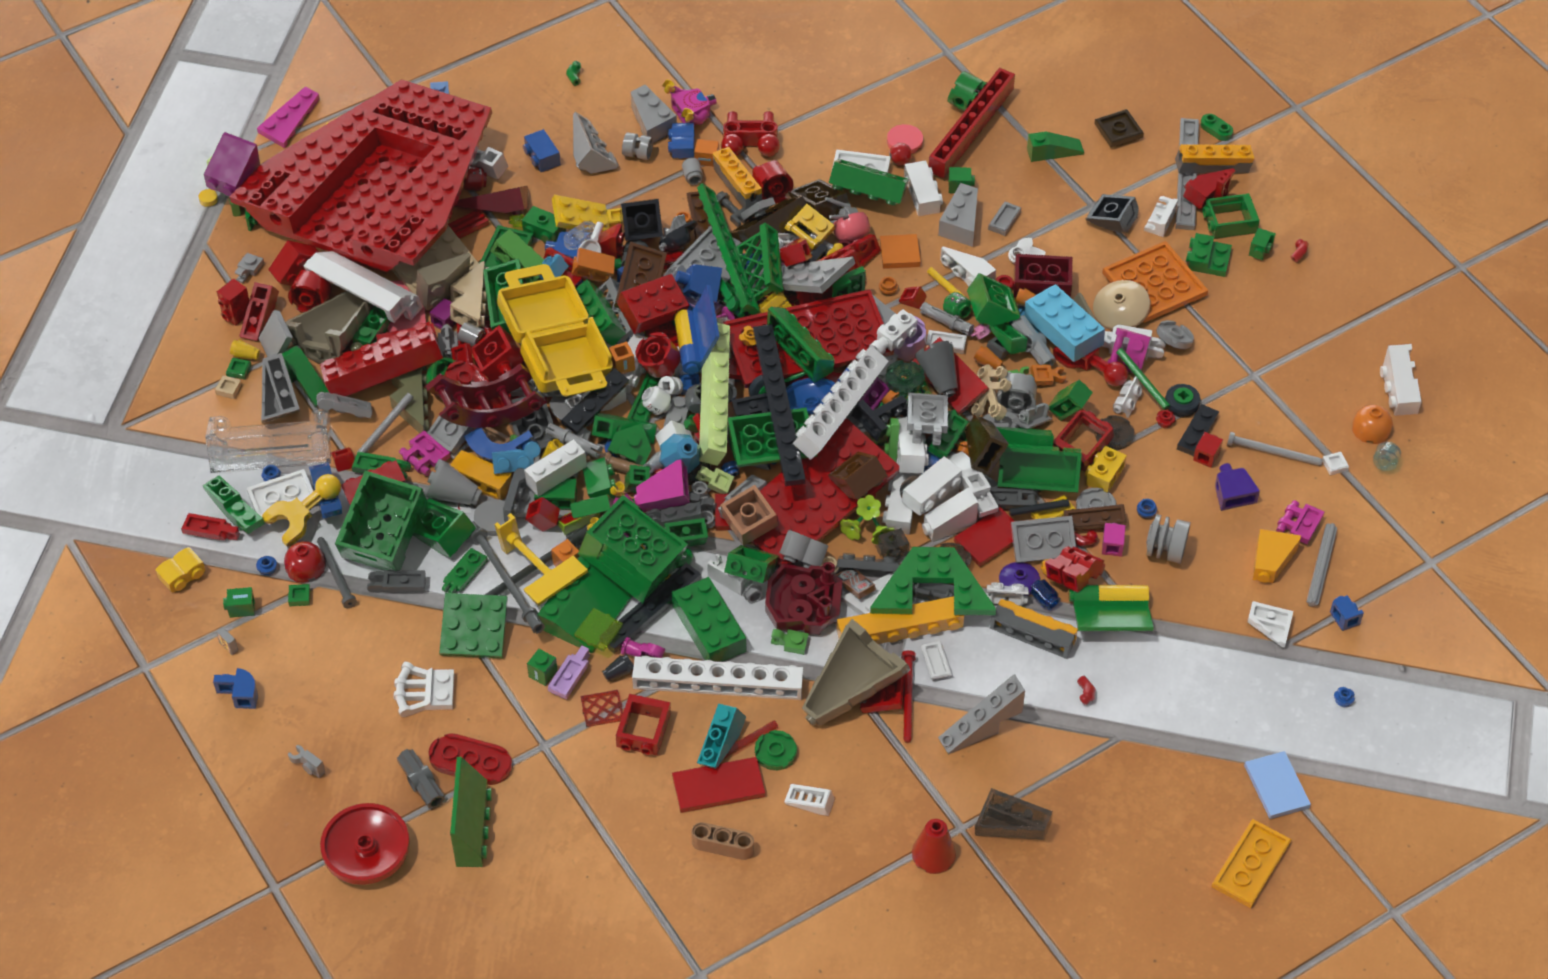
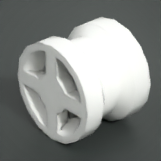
[658,376,683,396]

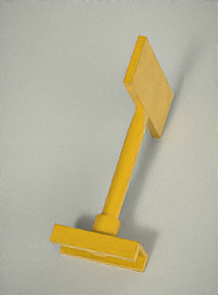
[494,513,588,606]

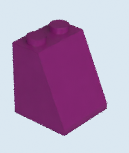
[204,132,261,196]

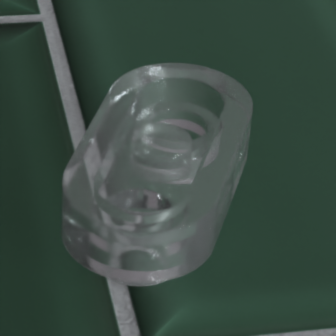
[564,221,596,250]

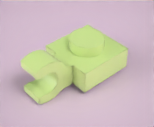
[695,466,734,494]

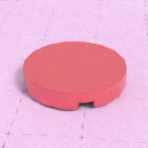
[887,124,923,154]

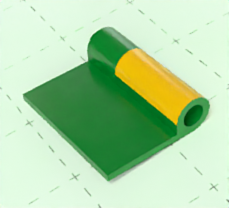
[1069,585,1154,631]

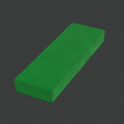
[283,348,329,407]
[927,412,969,458]

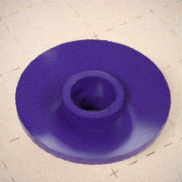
[999,562,1040,596]

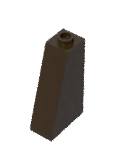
[965,414,1008,475]

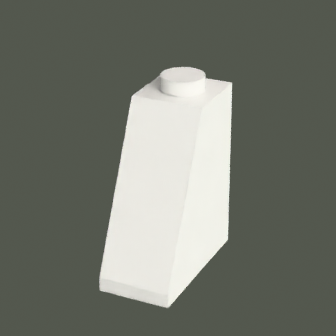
[922,487,978,542]

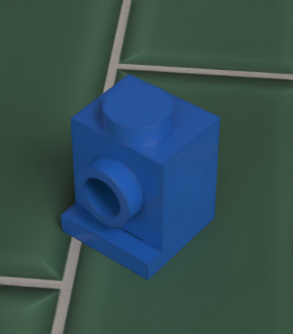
[1330,595,1364,631]

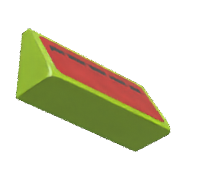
[557,512,600,535]

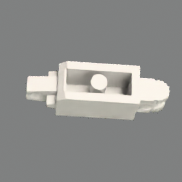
[1102,325,1166,360]

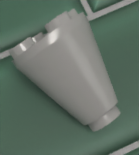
[424,459,482,505]

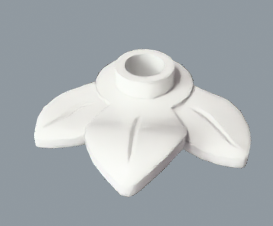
[1008,238,1046,264]

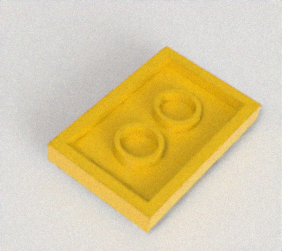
[551,194,610,233]

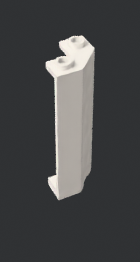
[304,251,423,323]

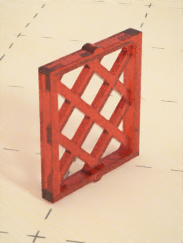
[580,690,623,727]

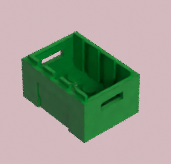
[335,470,428,571]
[578,495,688,604]

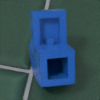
[213,668,258,709]

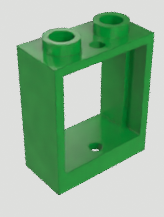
[1202,193,1260,239]
[724,545,779,583]

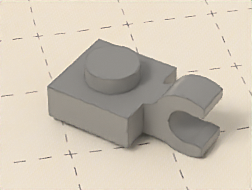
[235,253,264,283]
[288,745,325,778]

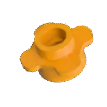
[739,326,756,346]

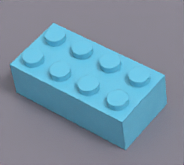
[1025,284,1105,362]

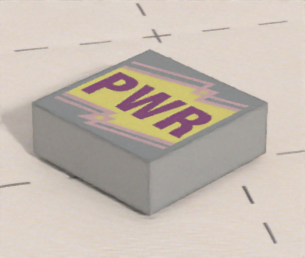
[216,627,238,655]

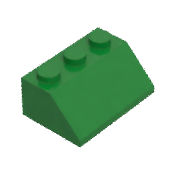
[967,273,1020,326]

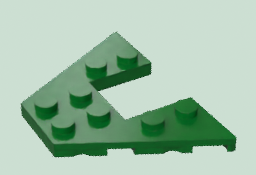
[870,547,996,615]

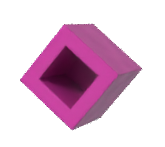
[1101,523,1125,557]

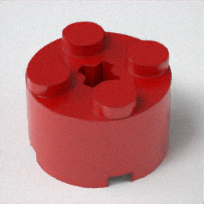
[752,160,794,204]
[288,270,332,313]
[635,332,680,378]

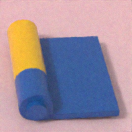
[674,285,720,374]

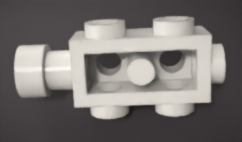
[869,309,918,355]

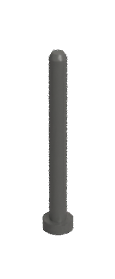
[317,537,357,608]

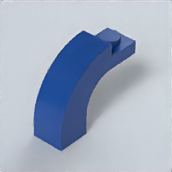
[464,428,538,463]
[309,462,343,519]

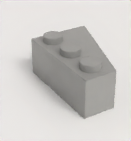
[630,85,677,143]

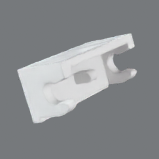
[1144,196,1178,237]
[707,554,753,595]

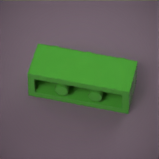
[490,229,545,283]

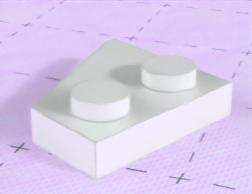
[1248,601,1293,648]

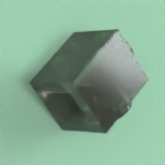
[876,528,909,560]

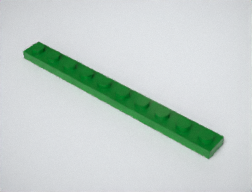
[697,183,761,315]

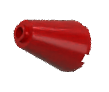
[912,819,956,874]

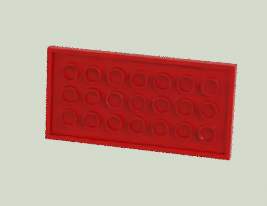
[723,289,894,388]
[752,418,899,567]

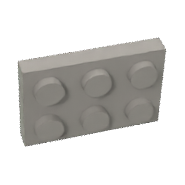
[1011,516,1076,563]

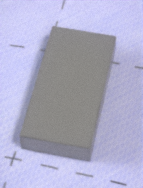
[988,201,1021,236]

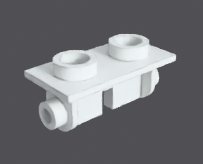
[1113,377,1142,418]
[986,582,1028,606]

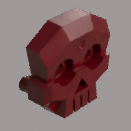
[765,562,843,635]

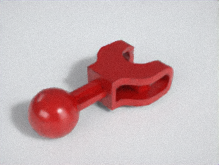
[1053,346,1128,386]

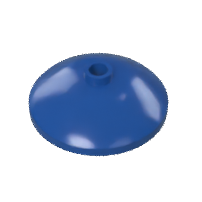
[786,378,835,415]

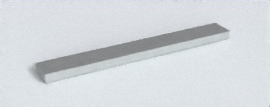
[1176,118,1199,230]

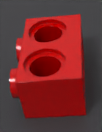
[216,278,249,326]

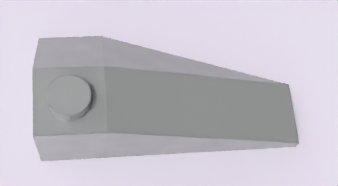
[573,112,619,174]

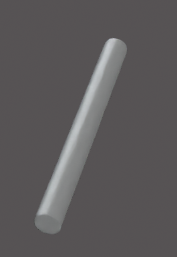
[357,393,414,453]

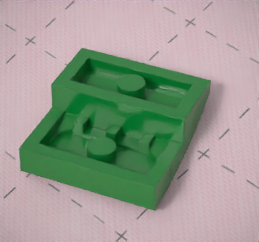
[832,266,866,298]

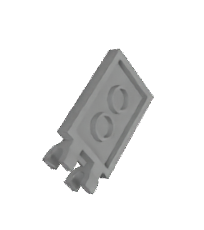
[907,393,948,445]

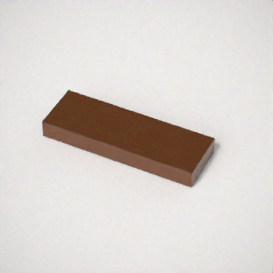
[1063,504,1127,531]

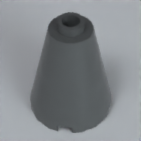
[915,341,958,397]

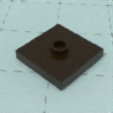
[1094,109,1144,148]

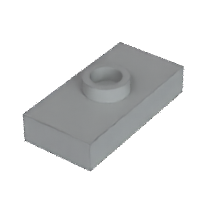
[741,197,775,220]

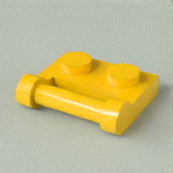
[785,204,835,250]

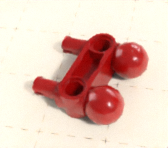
[721,111,780,157]

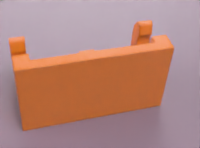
[572,248,615,283]

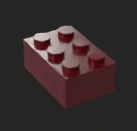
[1013,254,1073,298]

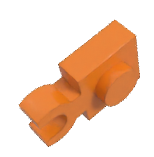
[1030,365,1066,385]

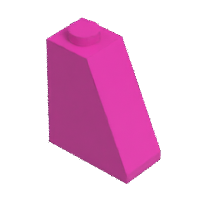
[634,459,690,513]

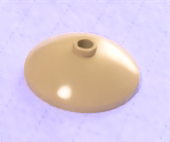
[1093,280,1150,331]

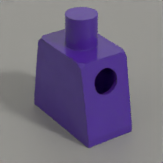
[1215,463,1260,511]

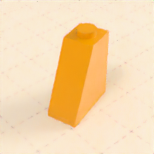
[1252,529,1301,583]

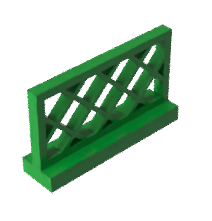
[736,223,783,301]

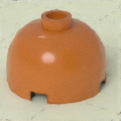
[1352,404,1393,444]

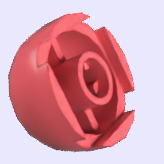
[833,212,870,243]

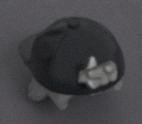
[659,214,697,252]

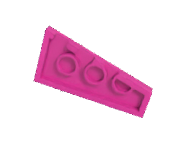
[257,86,320,148]

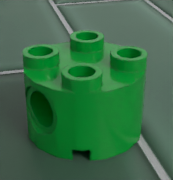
[947,71,987,112]

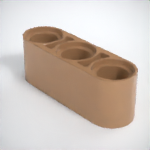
[691,822,754,860]

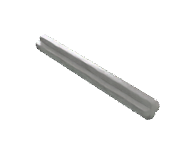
[1306,523,1337,607]

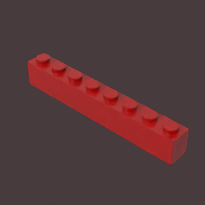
[928,67,1015,178]

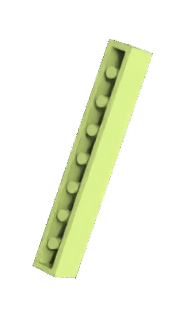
[699,322,730,466]

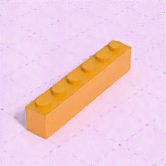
[836,596,964,644]

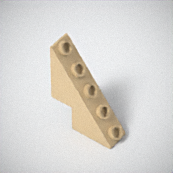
[450,261,488,328]

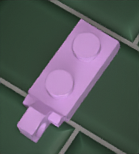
[548,646,590,699]

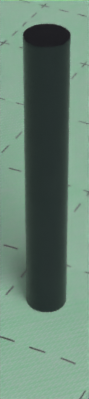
[1009,499,1069,517]

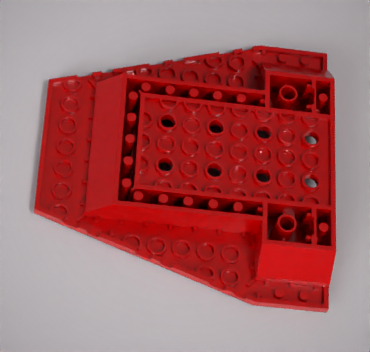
[229,79,492,272]

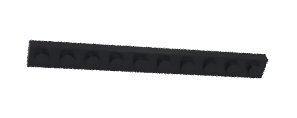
[753,325,805,486]

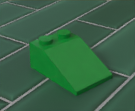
[413,498,476,557]

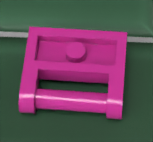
[1107,328,1151,373]

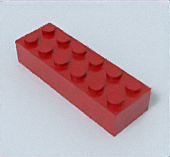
[320,322,443,396]

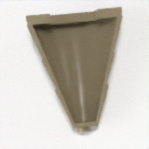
[285,291,375,363]
[802,619,910,726]

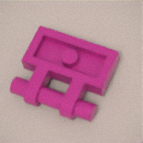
[399,431,451,476]
[1276,500,1325,545]

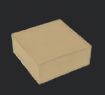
[215,376,242,399]

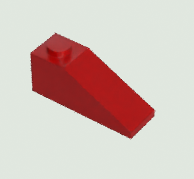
[1183,168,1236,209]
[239,282,279,342]

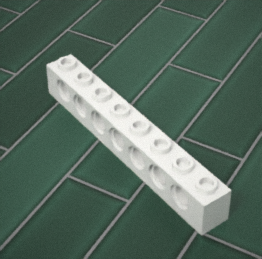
[793,345,889,460]
[632,656,803,700]

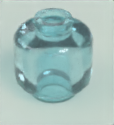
[1373,442,1401,471]

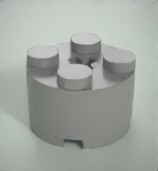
[997,372,1037,417]

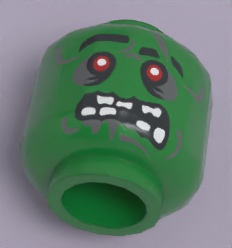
[943,292,971,319]

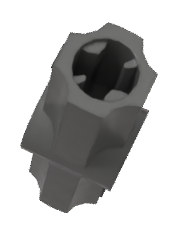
[397,749,445,808]

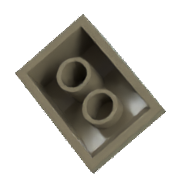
[416,253,471,311]

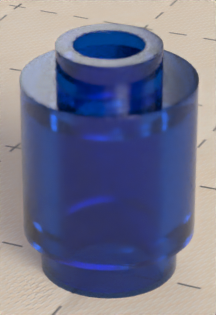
[1030,579,1060,610]

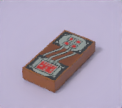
[836,568,876,599]

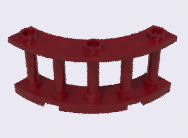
[426,363,547,428]

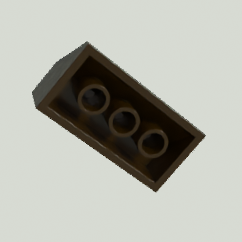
[730,196,806,253]

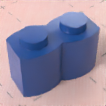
[668,123,695,158]

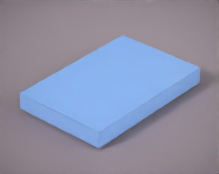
[1244,751,1311,819]

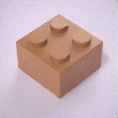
[720,485,778,546]

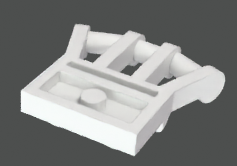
[393,662,455,717]

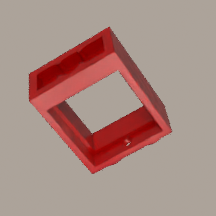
[1053,409,1114,471]
[616,694,671,756]

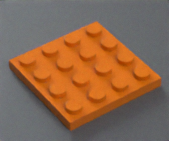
[1102,241,1208,323]

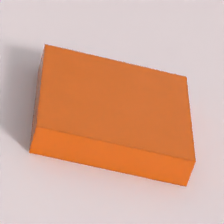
[880,234,921,269]

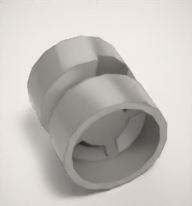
[622,132,653,160]

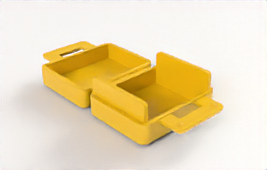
[497,264,613,397]

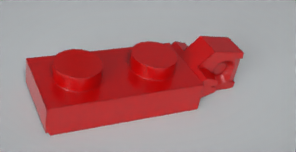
[181,513,240,540]

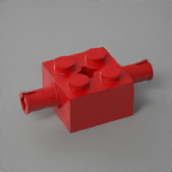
[471,325,524,381]

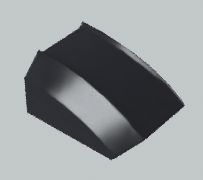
[1085,194,1139,233]

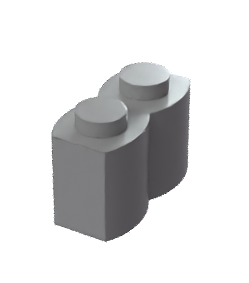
[780,530,828,568]

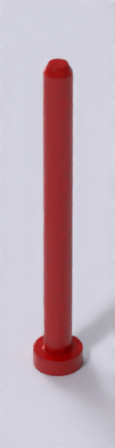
[901,650,916,743]

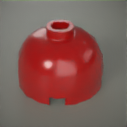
[284,541,326,583]

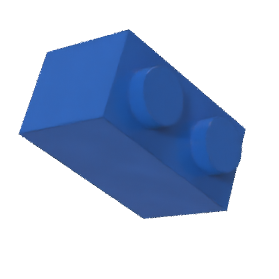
[523,129,561,172]

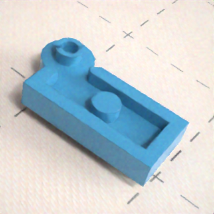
[492,442,540,474]

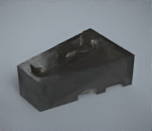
[975,788,1053,840]

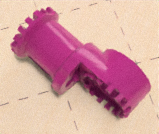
[621,637,666,658]

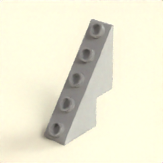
[938,674,1025,754]

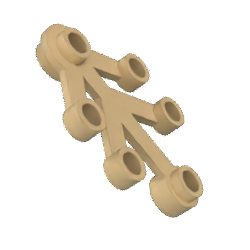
[971,365,1012,421]

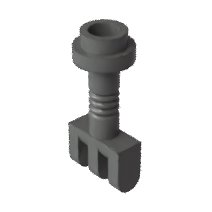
[716,191,753,227]

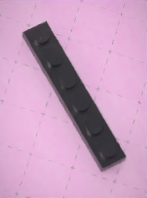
[599,562,702,653]

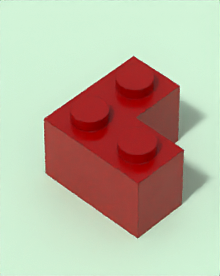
[268,240,319,286]

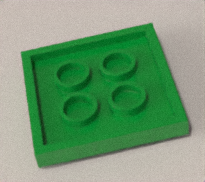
[439,593,508,658]

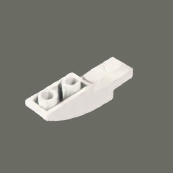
[947,452,999,518]

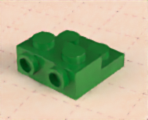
[1186,233,1232,277]

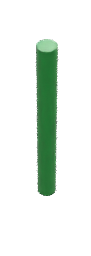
[1116,348,1170,410]

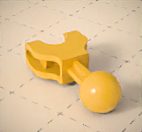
[262,474,341,546]

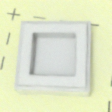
[1322,452,1349,475]

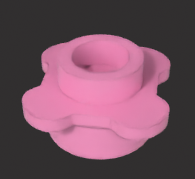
[971,324,991,340]

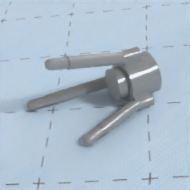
[825,197,858,223]

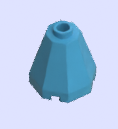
[659,433,700,474]

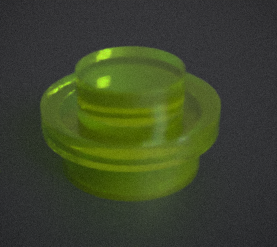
[508,214,524,227]

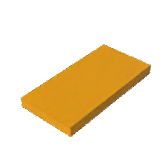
[1211,819,1292,908]

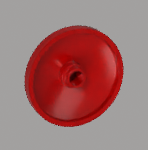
[320,803,410,885]

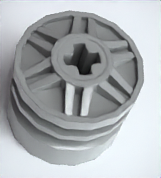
[1146,514,1191,563]

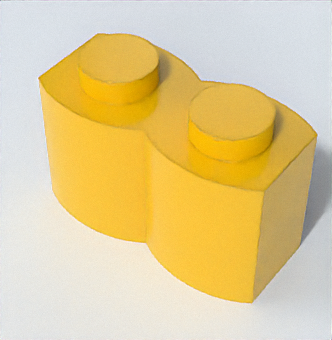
[155,547,206,593]

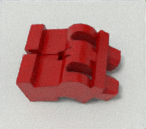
[1045,546,1105,592]

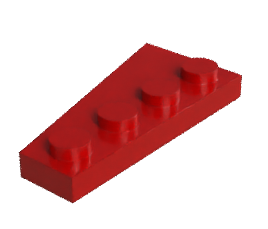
[818,234,881,266]

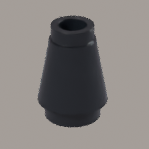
[602,654,634,682]

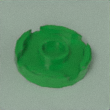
[754,730,797,771]

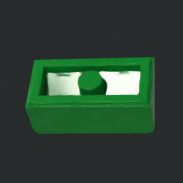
[570,494,615,518]

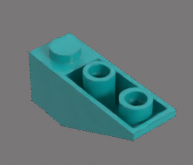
[697,704,746,768]

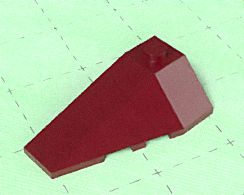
[454,186,528,215]

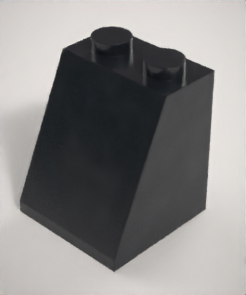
[620,199,663,241]

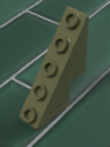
[390,365,429,433]

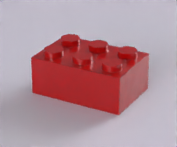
[617,273,689,335]

